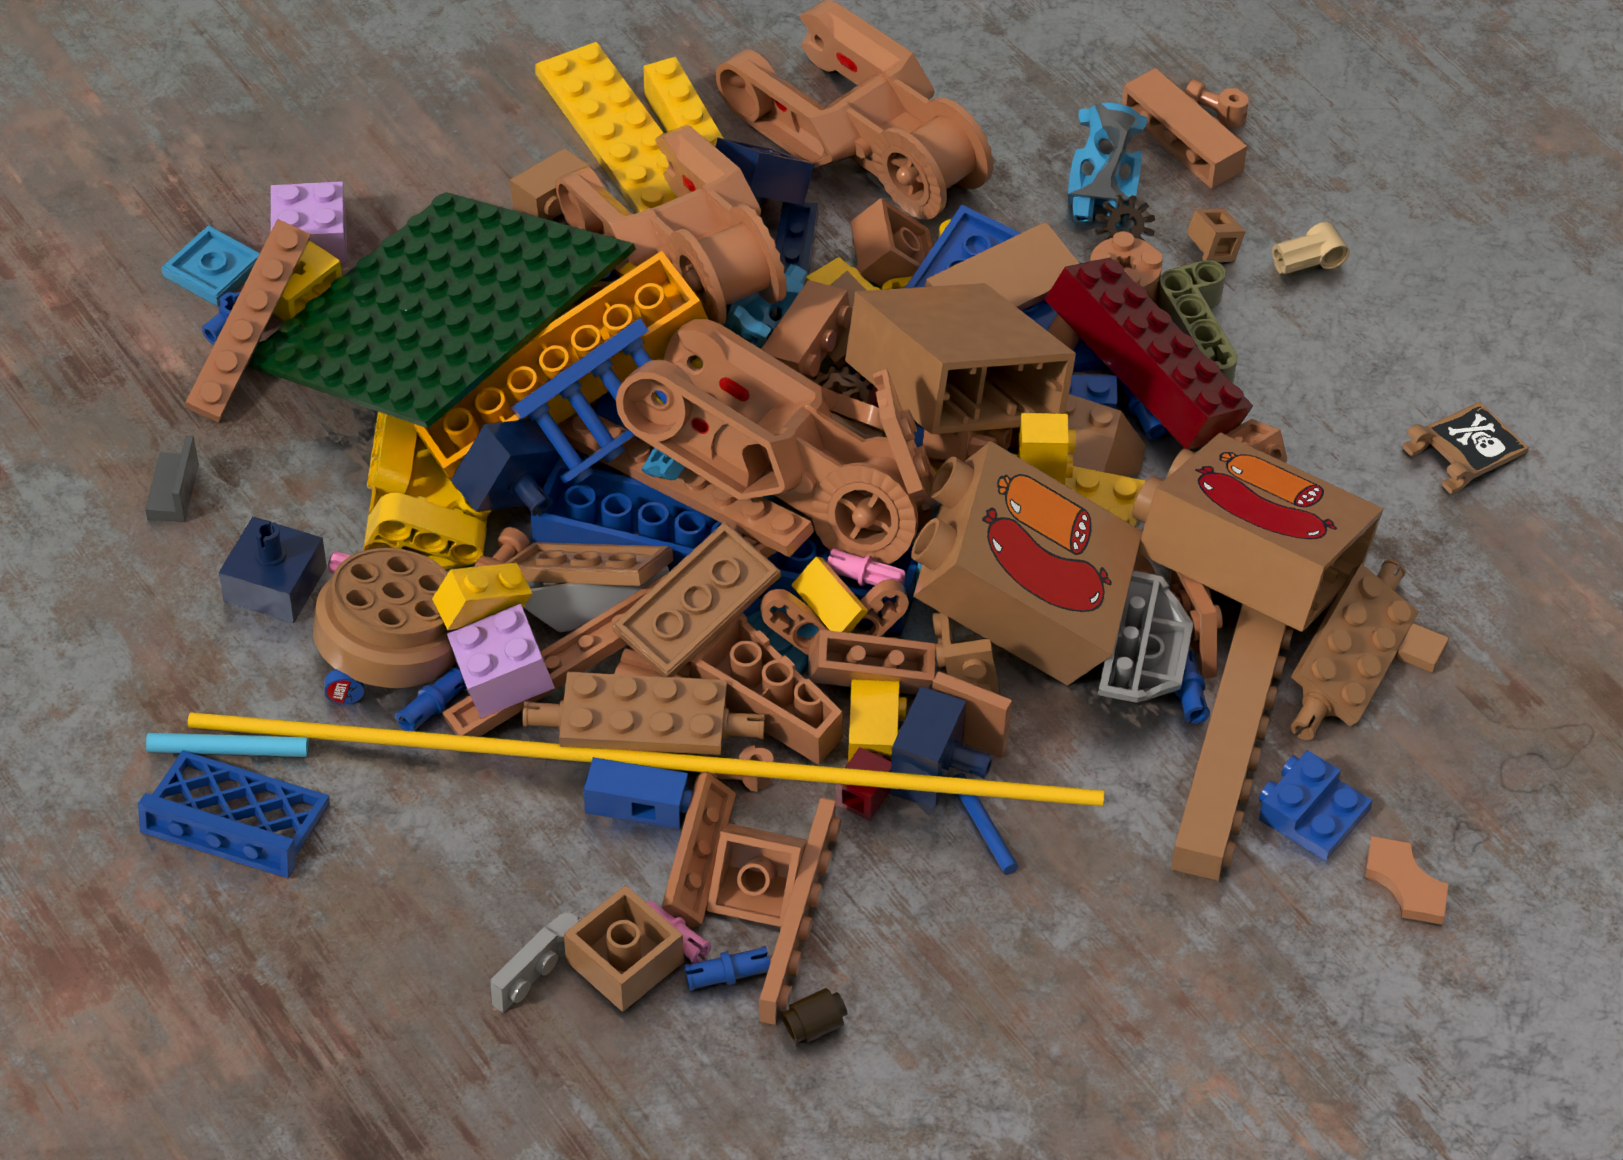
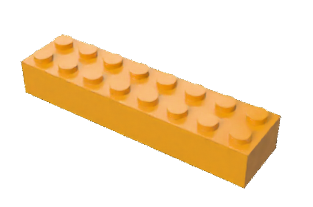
[412,251,708,490]

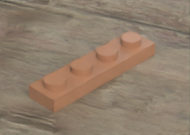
[661,772,736,929]

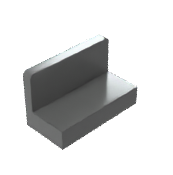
[145,436,199,522]

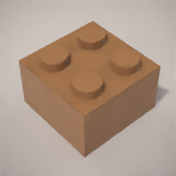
[564,885,684,1012]

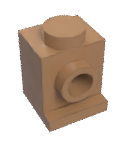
[1187,208,1246,262]

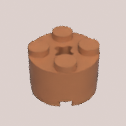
[1090,231,1163,304]

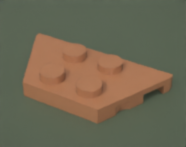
[872,368,939,513]

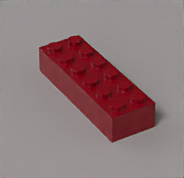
[1044,257,1253,450]

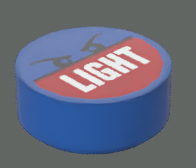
[324,669,364,704]

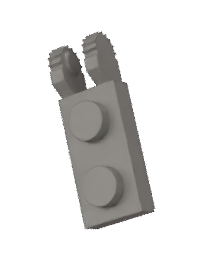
[490,911,580,1013]

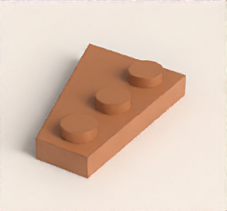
[1169,568,1222,679]

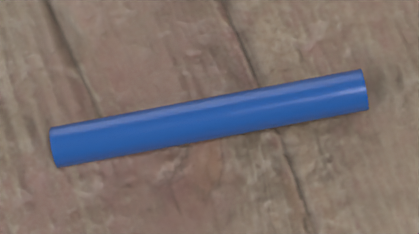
[953,773,1018,875]

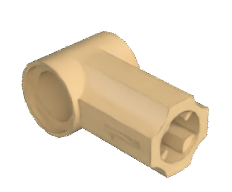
[1272,221,1350,274]

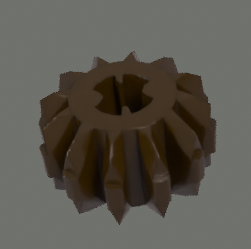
[1094,195,1155,242]

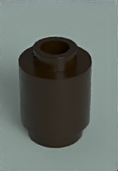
[781,988,848,1044]

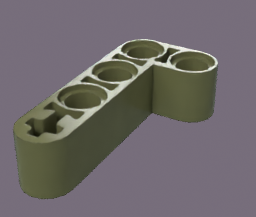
[1157,260,1238,384]

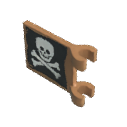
[1402,402,1529,495]

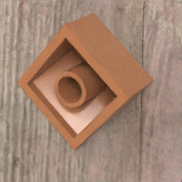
[850,198,933,287]
[706,824,807,927]

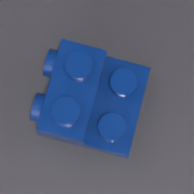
[1259,750,1373,861]

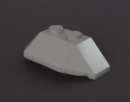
[524,566,669,634]
[1098,570,1193,703]

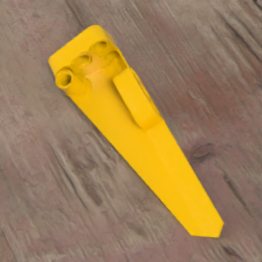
[363,412,492,569]

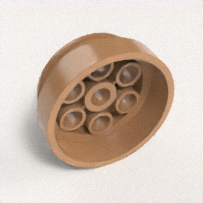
[312,548,458,688]

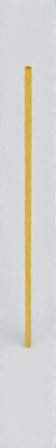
[188,712,1105,807]

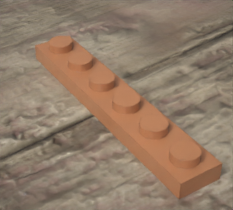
[184,219,311,423]
[759,798,842,1025]

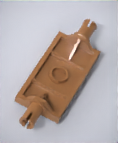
[1291,559,1419,740]
[523,672,765,755]

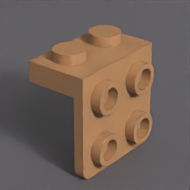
[933,612,1000,695]

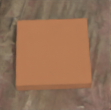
[932,671,1012,758]

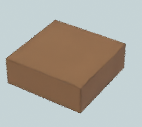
[1396,623,1449,673]

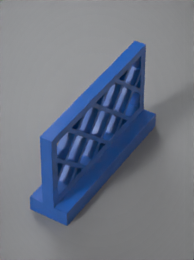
[138,751,330,878]

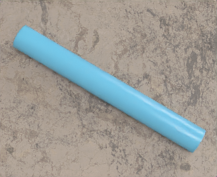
[146,732,309,757]

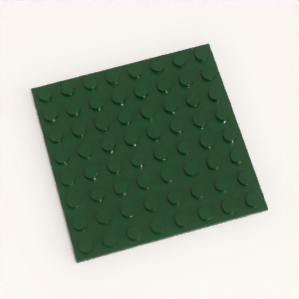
[247,192,636,428]

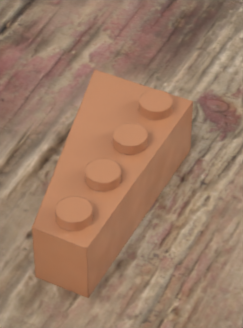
[690,613,843,765]

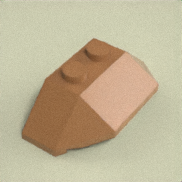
[1010,394,1146,478]

